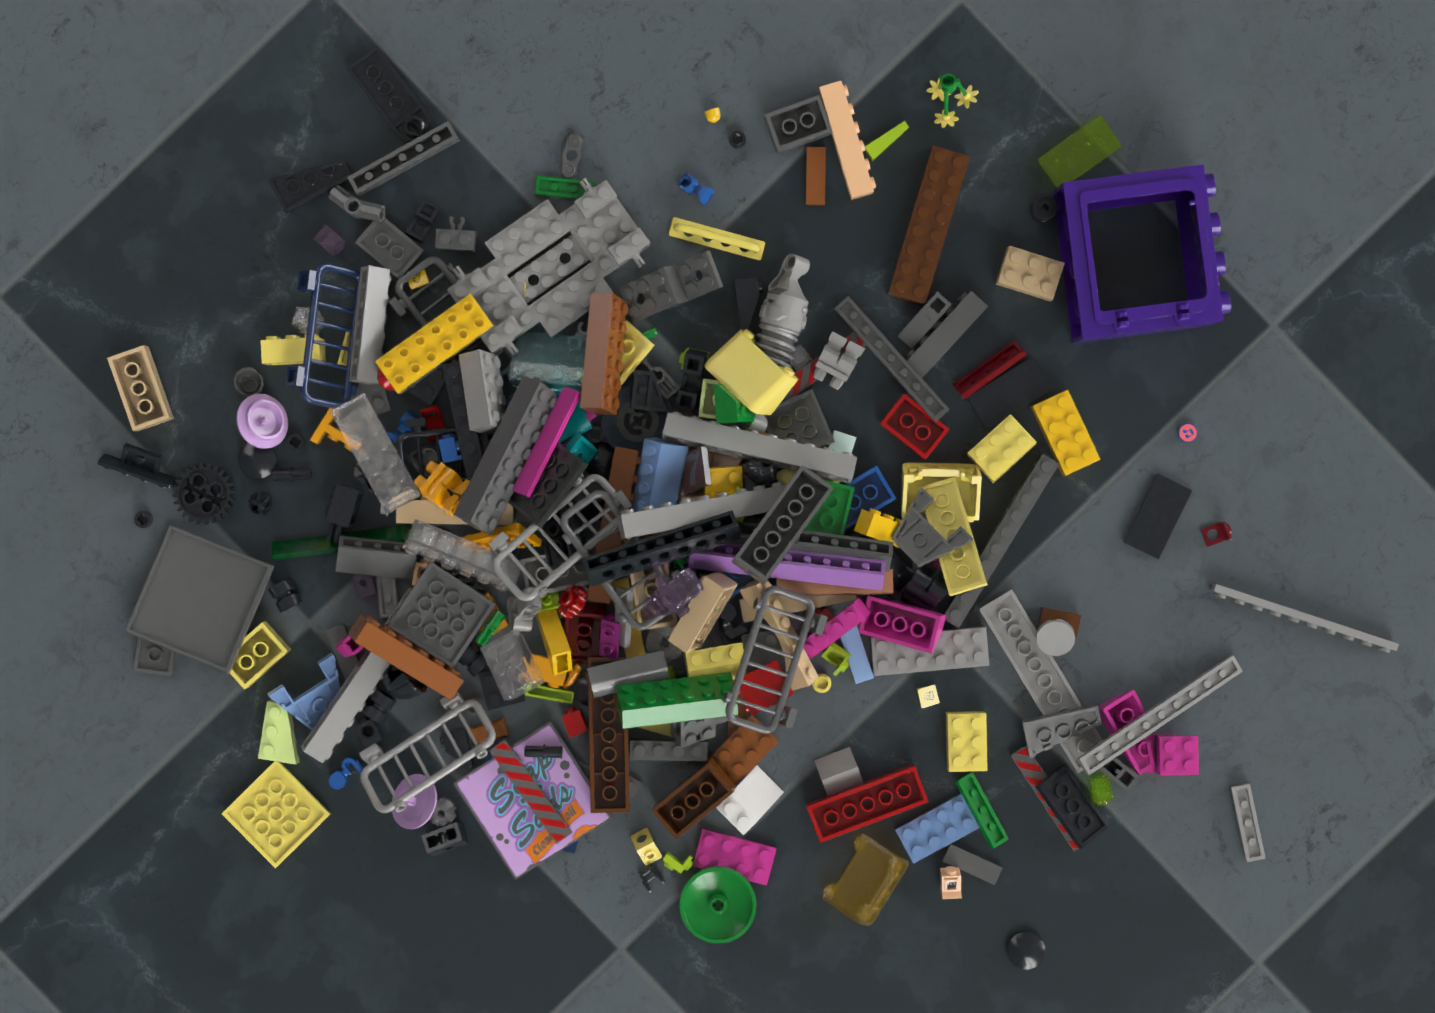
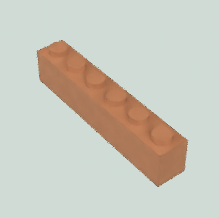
[776,569,893,596]

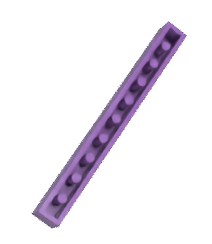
[689,543,886,590]

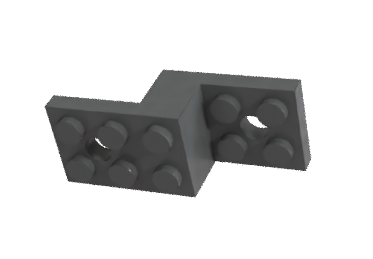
[618,250,724,323]

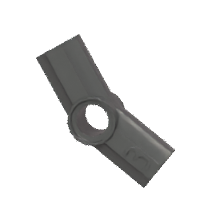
[328,185,386,222]

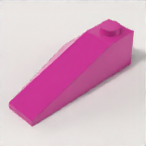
[1098,689,1155,775]

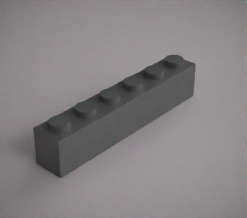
[347,121,460,196]
[892,291,988,386]

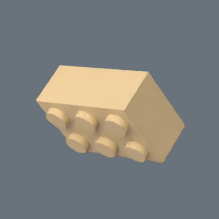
[995,245,1065,301]

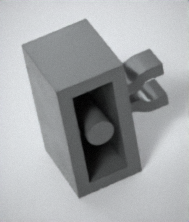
[435,217,477,252]

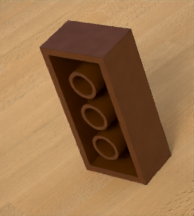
[651,758,737,839]

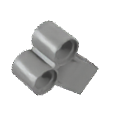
[507,587,542,632]

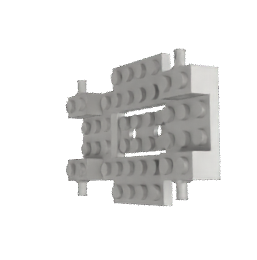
[447,178,650,356]

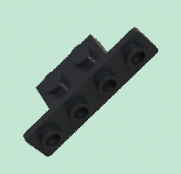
[97,443,176,489]

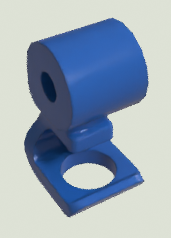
[677,172,715,207]
[386,410,419,444]
[329,756,364,790]

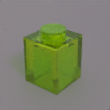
[1088,775,1113,805]

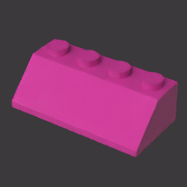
[859,595,946,654]

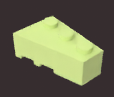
[258,700,300,765]

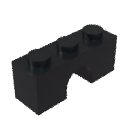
[675,348,708,412]

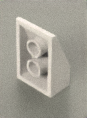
[716,765,784,835]

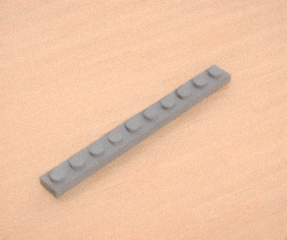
[1210,583,1399,653]
[1077,655,1243,775]

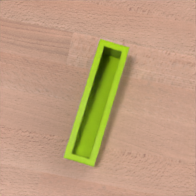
[865,121,909,161]
[524,681,574,704]

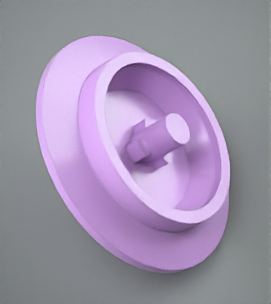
[237,394,288,449]
[392,774,437,829]

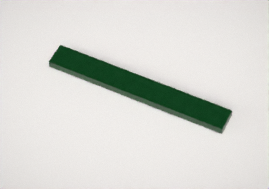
[271,524,425,560]

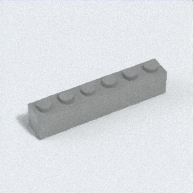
[349,265,391,385]

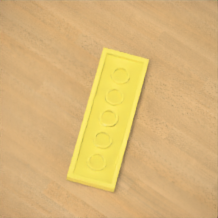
[918,477,987,596]

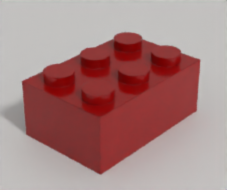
[879,393,950,460]

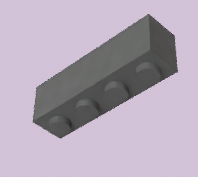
[630,738,707,761]

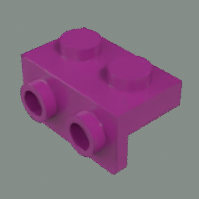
[599,612,621,659]

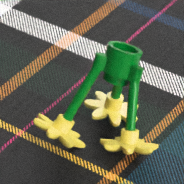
[926,74,979,128]

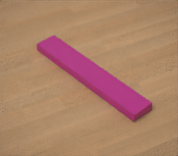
[512,387,581,498]

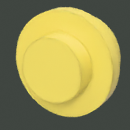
[812,674,831,693]

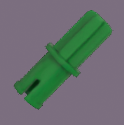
[476,609,506,646]

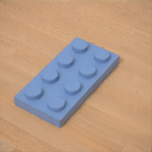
[895,793,979,864]

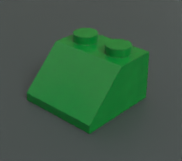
[714,384,756,424]

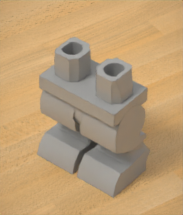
[813,331,865,390]

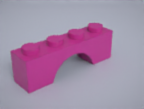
[803,597,871,659]

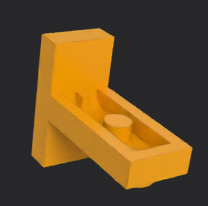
[310,408,364,452]

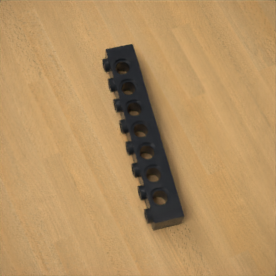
[582,510,741,587]

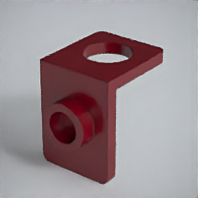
[1201,521,1232,547]

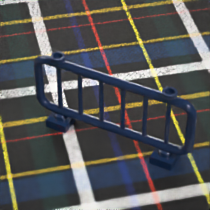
[286,262,360,409]

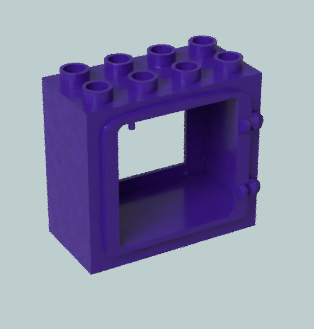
[1052,164,1231,344]

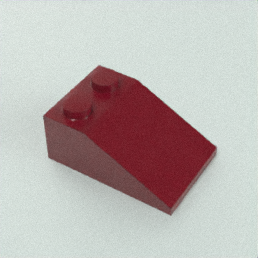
[565,602,607,664]

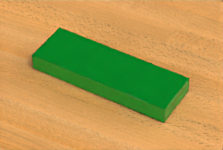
[535,175,594,199]

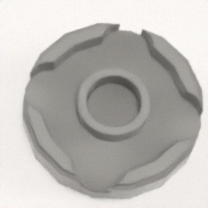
[1036,619,1075,656]

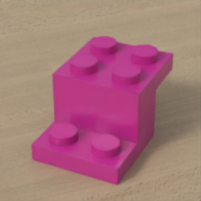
[1144,733,1199,775]

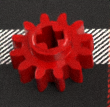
[557,584,587,618]

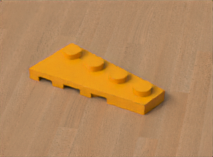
[457,523,542,553]

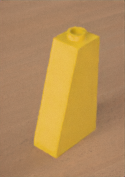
[535,609,572,676]

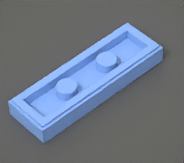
[840,625,874,684]

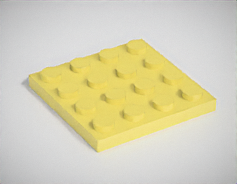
[222,761,331,868]

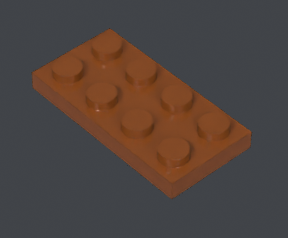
[698,714,779,785]

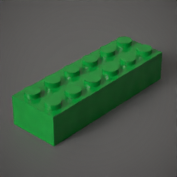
[616,672,738,729]

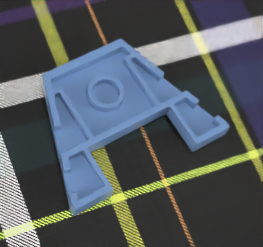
[267,653,341,730]

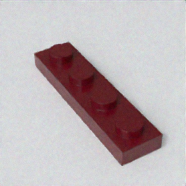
[952,340,1026,400]

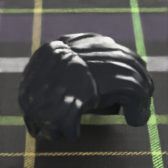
[741,458,778,486]

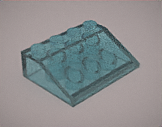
[508,332,587,393]

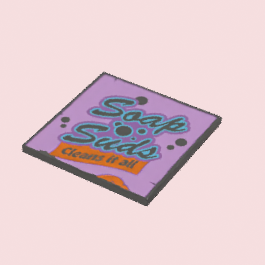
[453,720,613,880]

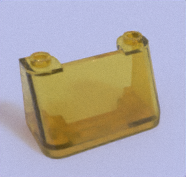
[822,833,909,926]

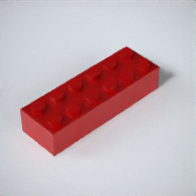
[806,764,928,843]

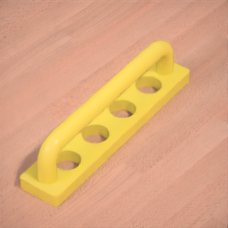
[669,217,765,261]

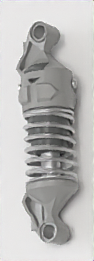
[742,254,810,433]

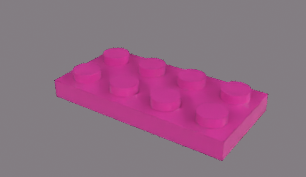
[693,828,777,886]

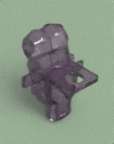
[643,568,704,620]

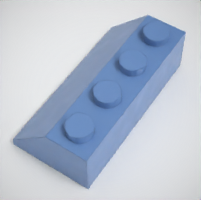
[631,437,689,512]

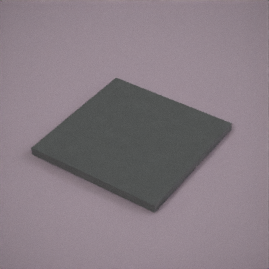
[124,525,275,674]

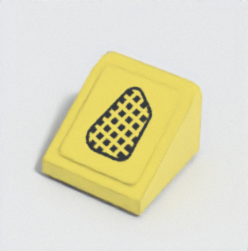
[916,684,940,708]

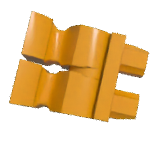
[414,461,470,517]

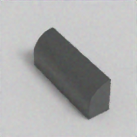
[336,536,417,580]
[587,650,669,698]

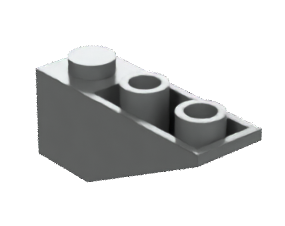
[897,292,952,349]

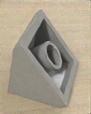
[814,747,863,796]

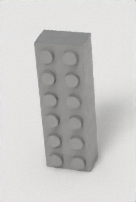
[870,626,990,676]

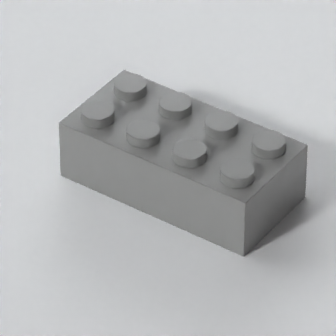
[459,349,506,435]

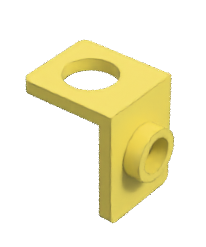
[631,828,662,866]

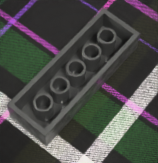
[731,465,834,585]

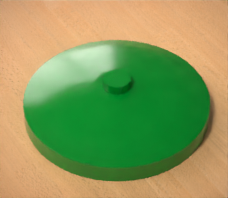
[680,866,756,943]

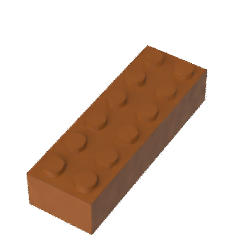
[580,293,628,415]
[348,614,464,700]

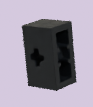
[421,822,469,857]

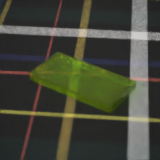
[1037,115,1122,187]

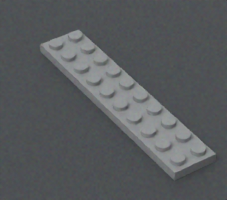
[979,589,1103,773]

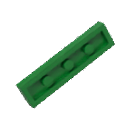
[955,772,1009,849]

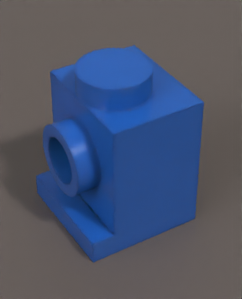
[438,433,463,463]

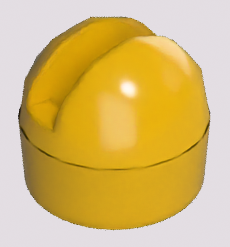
[704,107,721,123]

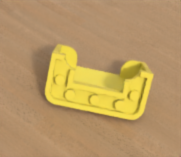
[704,329,798,415]
[901,462,982,522]

